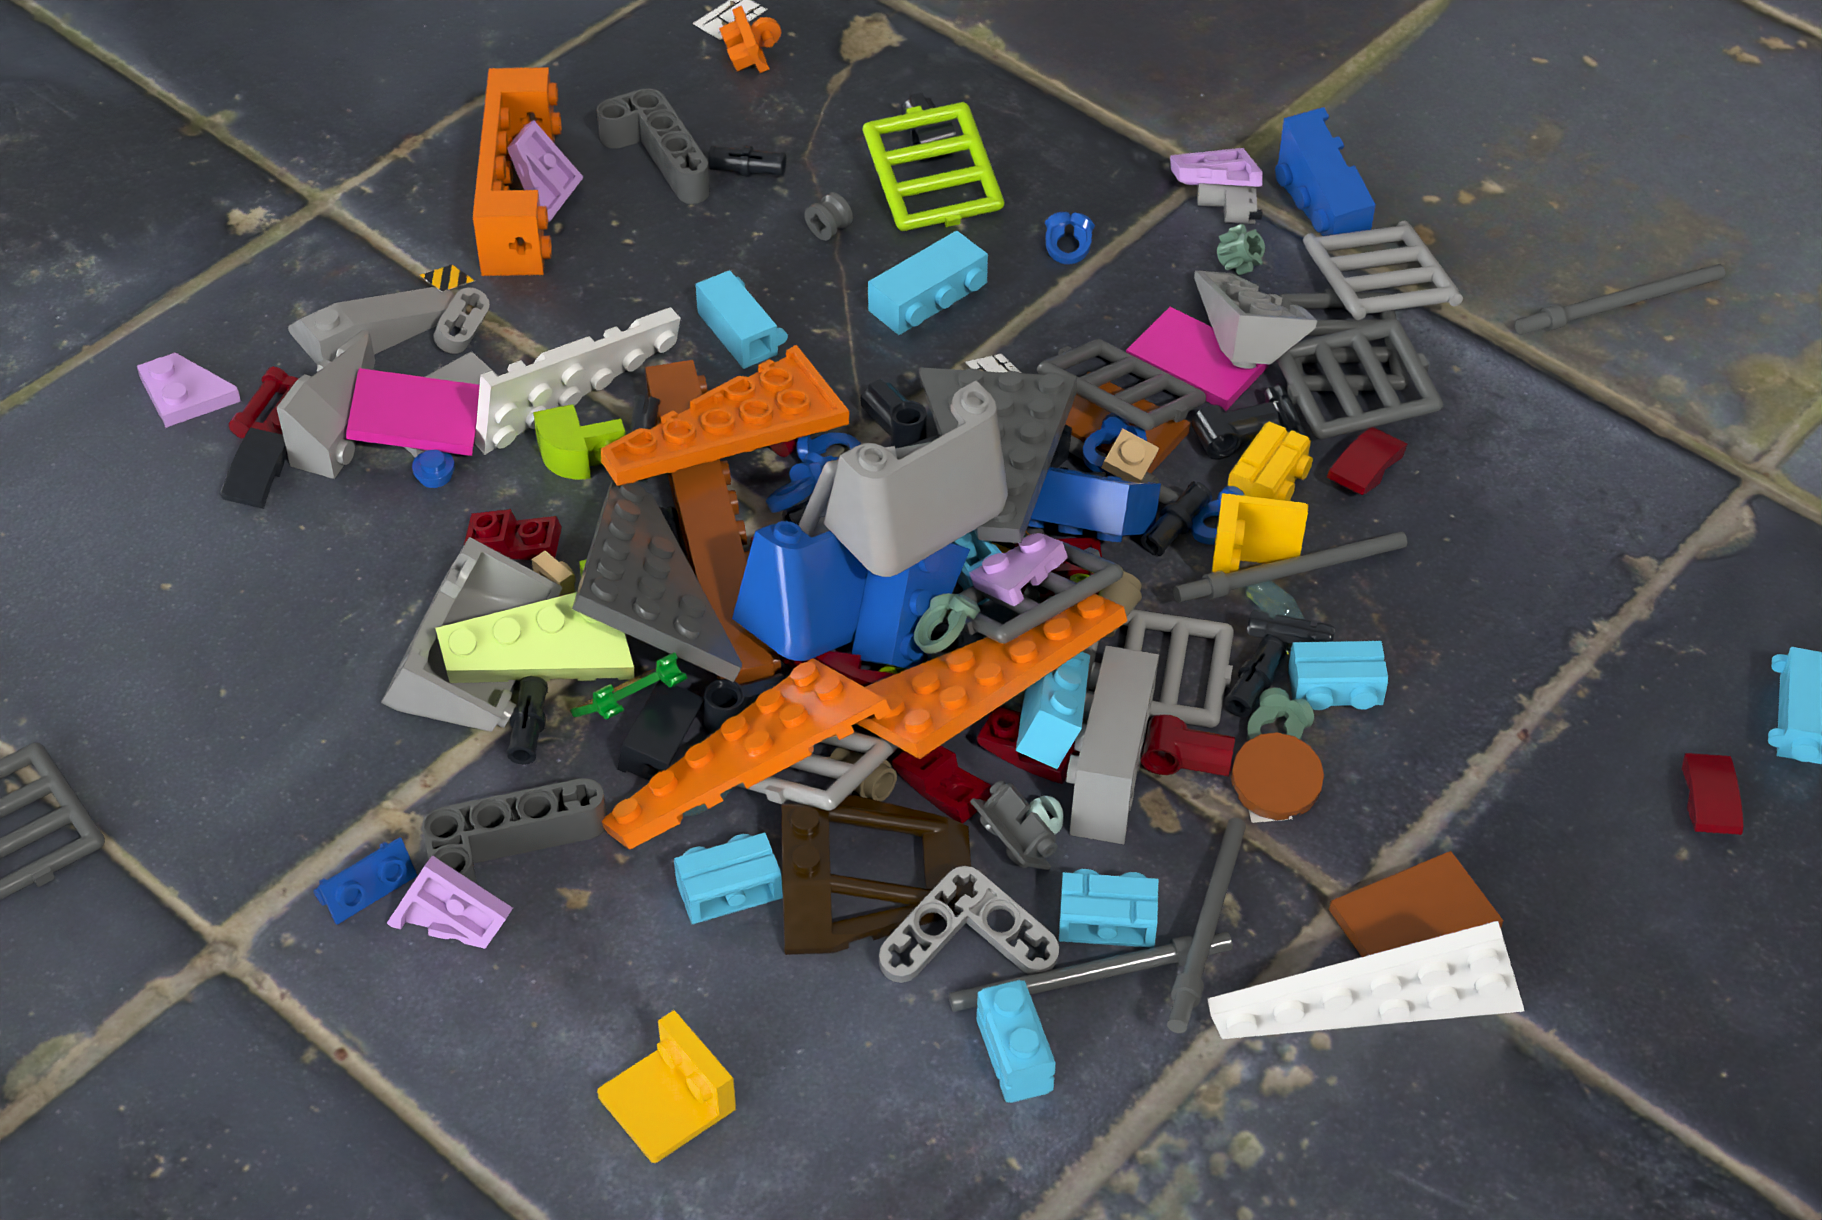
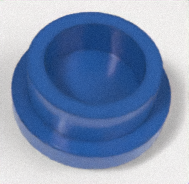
[412,450,455,488]

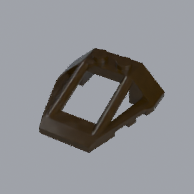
[782,795,973,955]

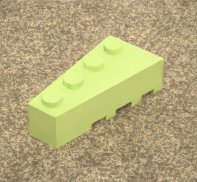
[435,592,634,683]

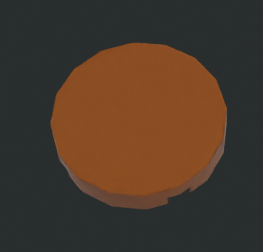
[1231,732,1324,820]

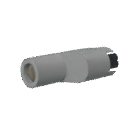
[1197,183,1262,224]

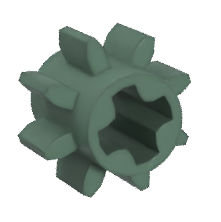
[1217,224,1265,275]

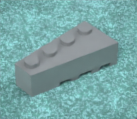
[1066,646,1159,845]

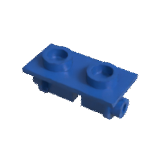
[313,837,418,925]

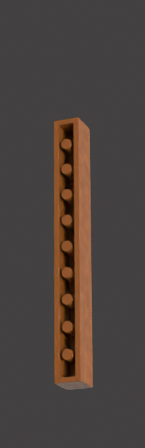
[645,360,781,684]

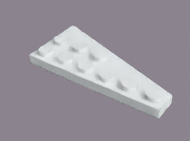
[475,307,681,455]
[1208,921,1525,1039]

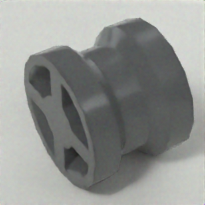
[805,192,853,241]

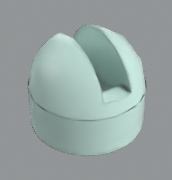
[1026,795,1063,834]

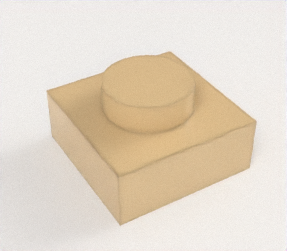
[1101,428,1159,483]
[532,551,576,597]

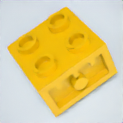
[1211,493,1308,574]
[597,1010,736,1163]

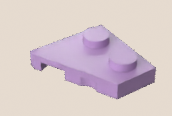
[507,121,583,222]
[1171,148,1262,187]
[137,353,241,427]
[969,533,1068,606]

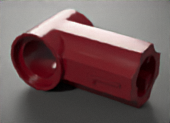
[1141,714,1235,777]

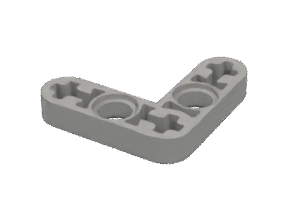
[879,866,1059,983]

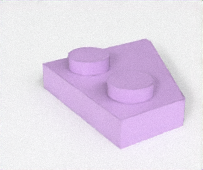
[387,855,513,948]

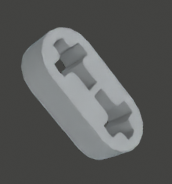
[433,287,490,354]

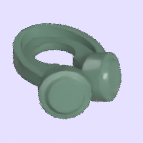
[914,593,980,654]
[1247,688,1314,741]

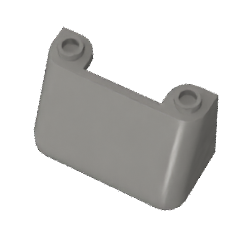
[824,381,1008,577]
[381,537,562,732]

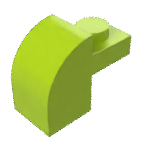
[533,404,625,480]

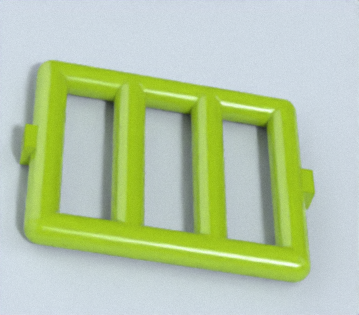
[863,102,1004,231]

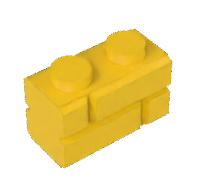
[1227,421,1313,501]

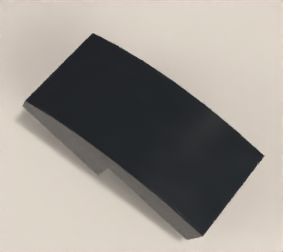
[220,428,287,509]

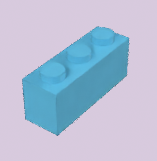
[868,230,988,335]
[1016,651,1090,769]

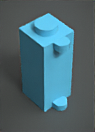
[696,270,788,369]
[1768,647,1822,764]

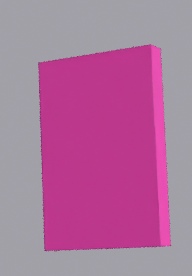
[1126,307,1269,411]
[346,368,480,456]

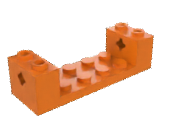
[473,67,562,276]

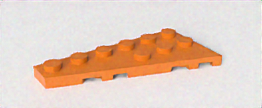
[601,345,849,486]
[856,594,1127,759]
[602,658,892,850]

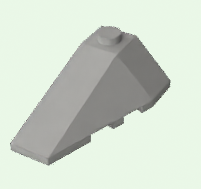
[1194,270,1317,369]
[288,287,466,365]
[277,330,375,479]

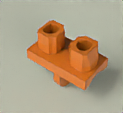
[719,5,781,73]

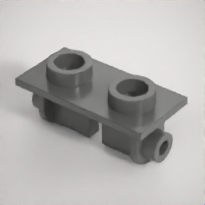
[970,780,1058,870]

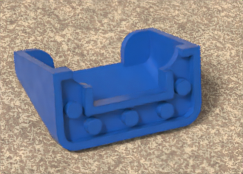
[732,521,868,661]

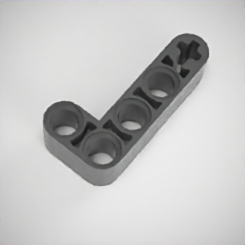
[596,88,710,204]
[423,778,607,885]

